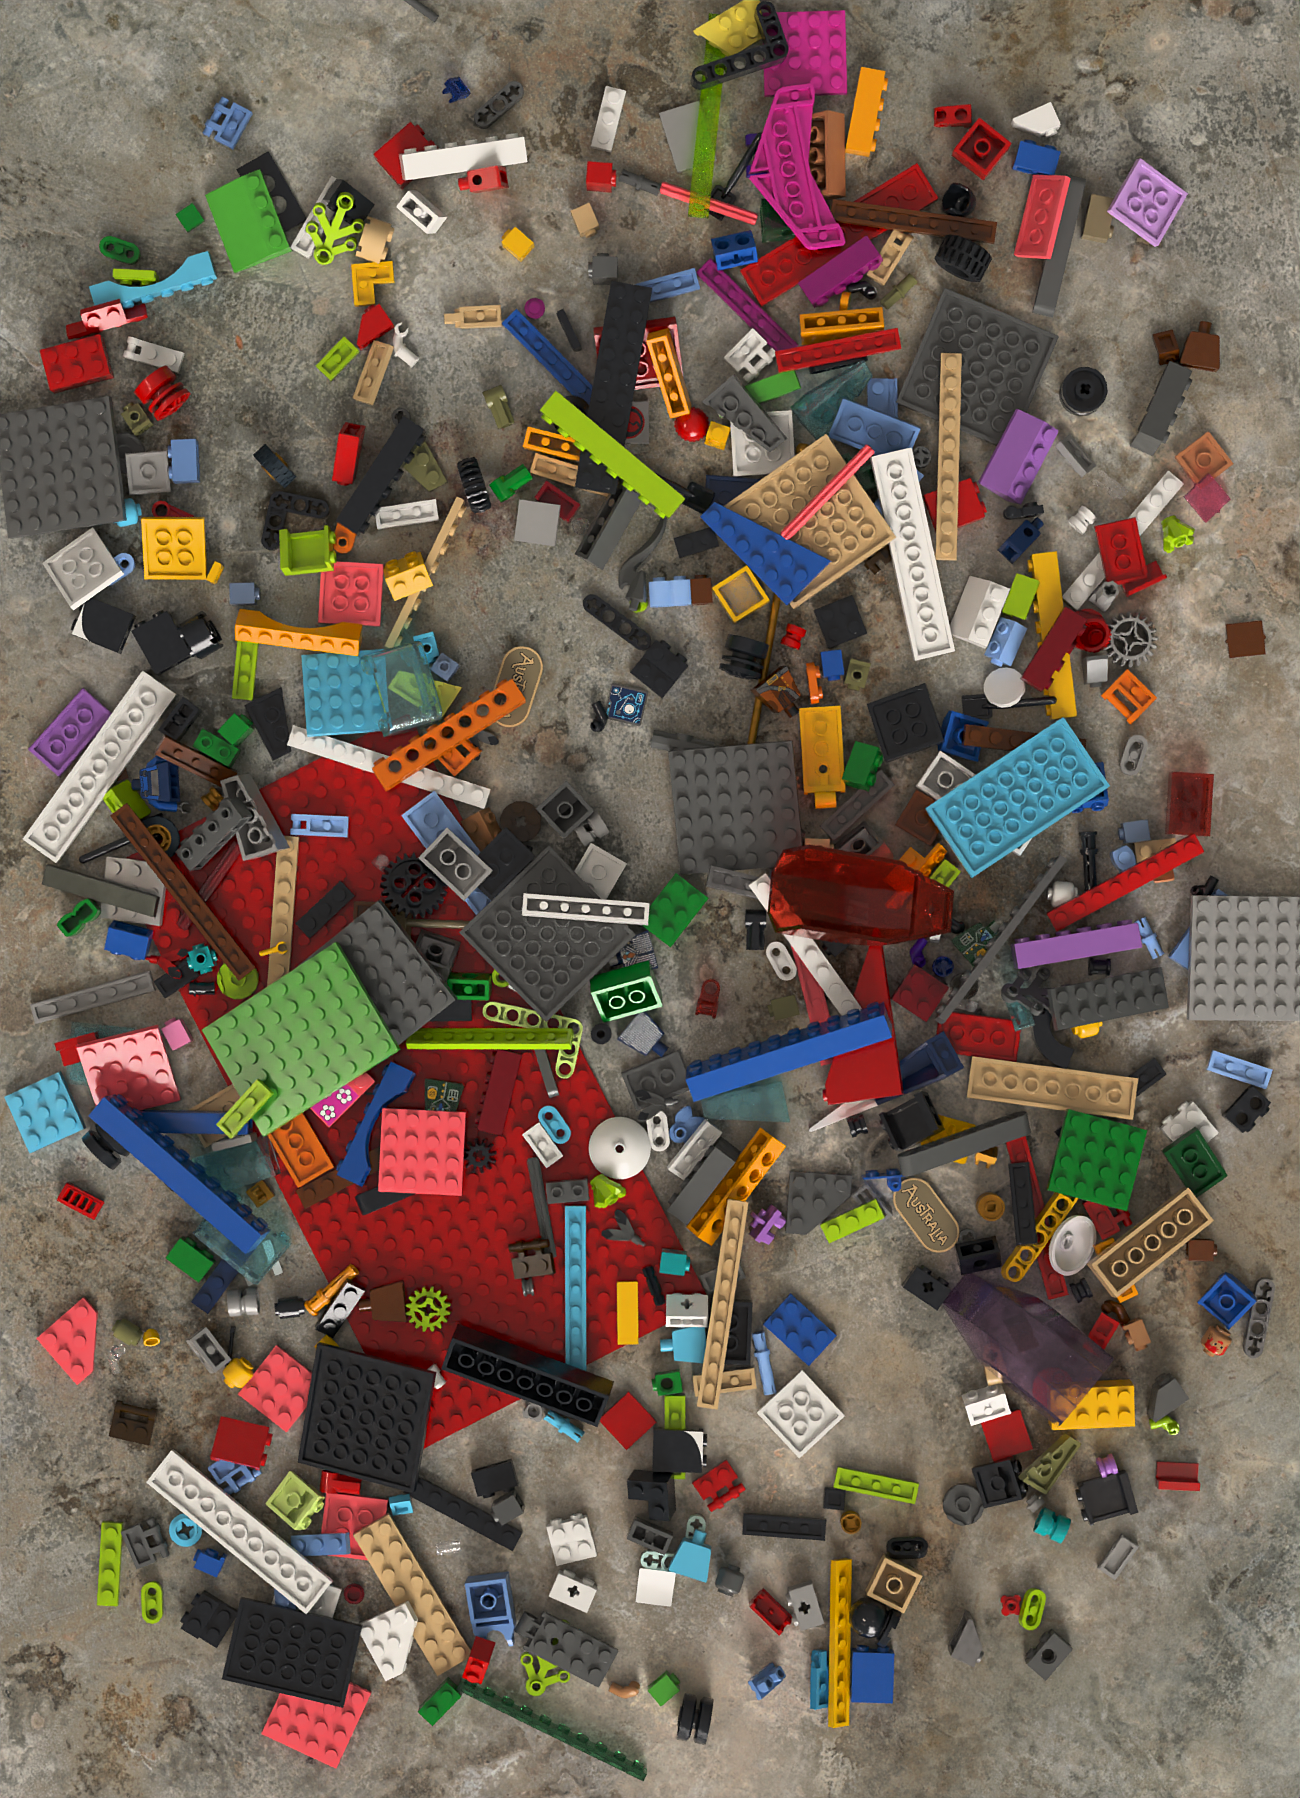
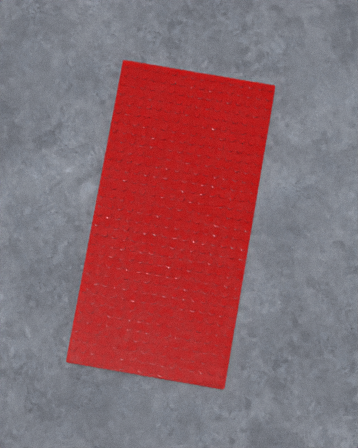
[126,714,709,1449]

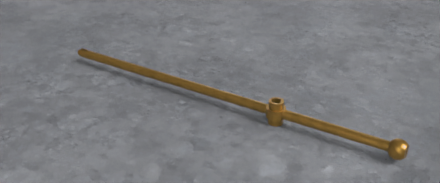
[747,443,809,744]

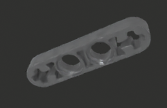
[1243,1278,1275,1358]

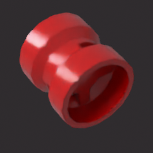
[780,623,807,650]

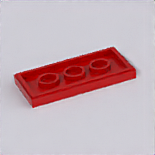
[936,1012,1022,1062]

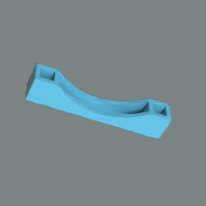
[89,251,218,309]

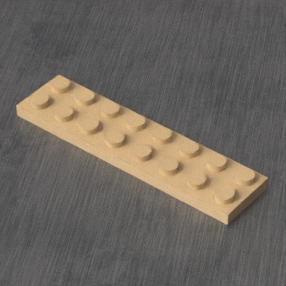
[967,1056,1138,1120]
[353,1513,471,1676]

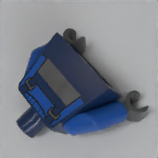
[131,756,191,814]

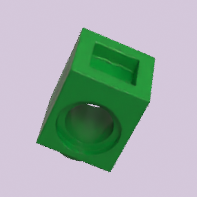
[652,1369,683,1396]

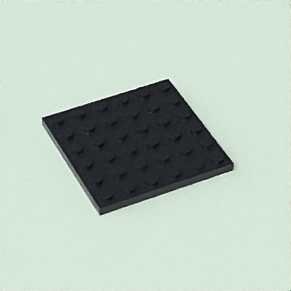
[298,1342,436,1493]

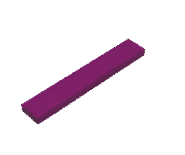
[696,258,798,351]

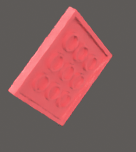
[77,1025,181,1110]
[378,1108,466,1196]
[261,1682,372,1769]

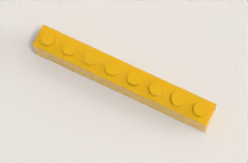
[1027,551,1077,720]

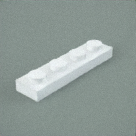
[290,176,337,259]

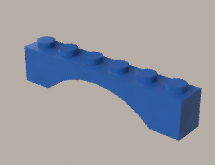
[336,1062,416,1187]

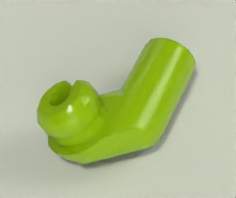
[1149,1415,1180,1435]

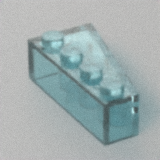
[701,1081,790,1122]

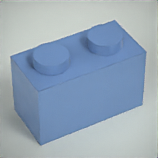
[168,439,200,484]

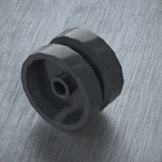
[1059,367,1108,416]
[82,1123,130,1170]
[676,1693,714,1745]

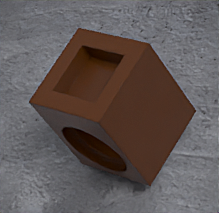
[690,574,713,606]
[1186,1238,1217,1261]

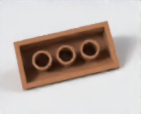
[809,110,846,200]

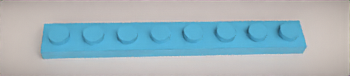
[565,1205,587,1371]

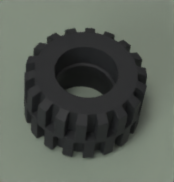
[934,234,992,282]

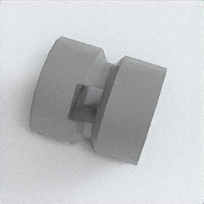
[575,810,610,847]
[227,1287,260,1317]

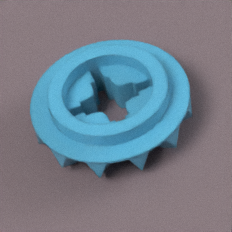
[169,1514,203,1547]

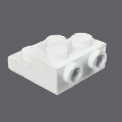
[1159,1101,1219,1143]
[546,1513,597,1566]

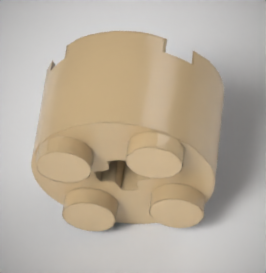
[355,216,395,264]

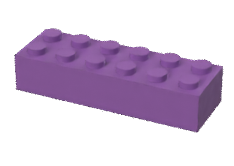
[1010,919,1142,969]

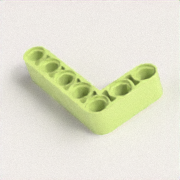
[483,1002,583,1078]

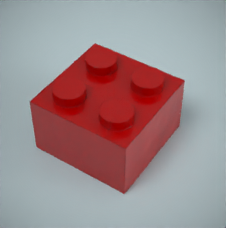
[951,118,1012,181]

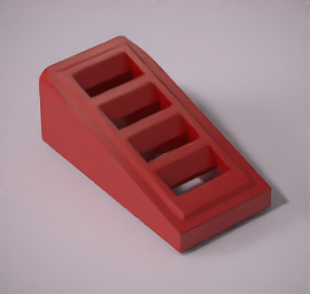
[57,1182,105,1220]

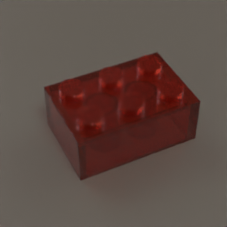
[1165,772,1214,837]

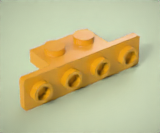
[884,843,947,911]

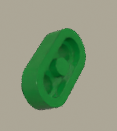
[99,236,141,265]

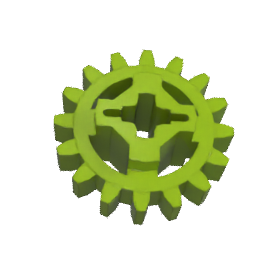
[406,1286,451,1332]

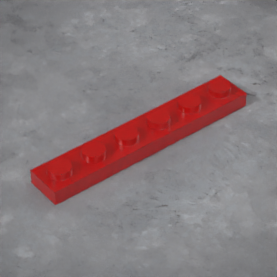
[775,328,901,373]

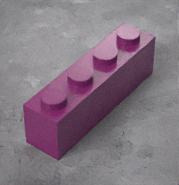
[798,235,883,308]

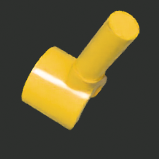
[259,941,288,956]

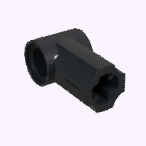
[745,909,766,950]

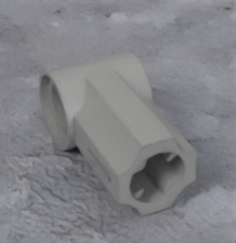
[1088,581,1119,612]

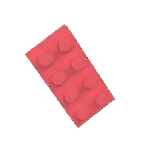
[1014,175,1071,259]

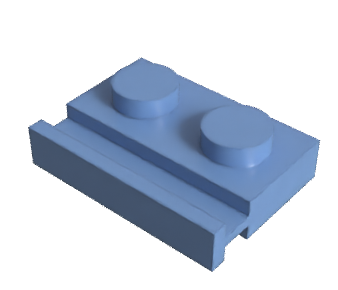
[867,378,898,418]

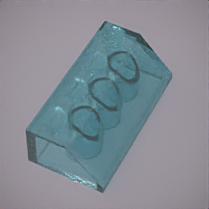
[191,1136,281,1191]

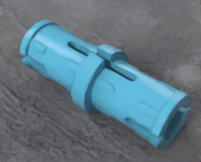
[543,1410,585,1443]

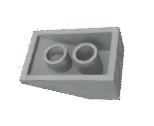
[419,828,493,901]

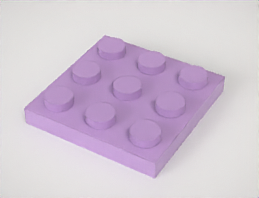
[1107,158,1188,247]

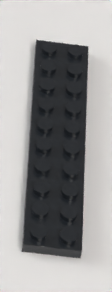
[575,281,652,495]

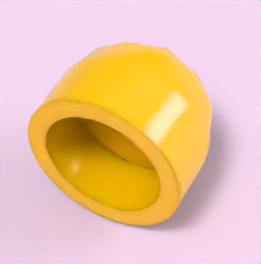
[143,1328,160,1346]

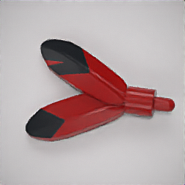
[145,949,189,979]

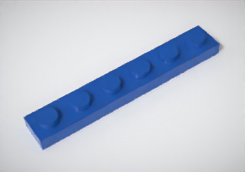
[502,309,593,404]

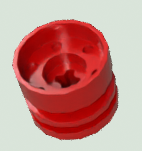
[134,365,191,421]

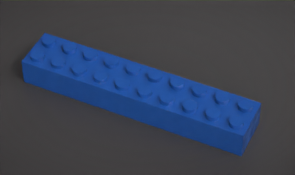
[685,1002,892,1102]
[89,1094,271,1254]

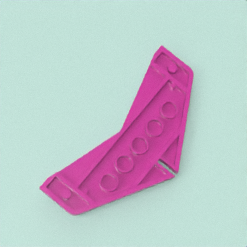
[749,83,845,250]

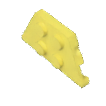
[693,0,762,57]

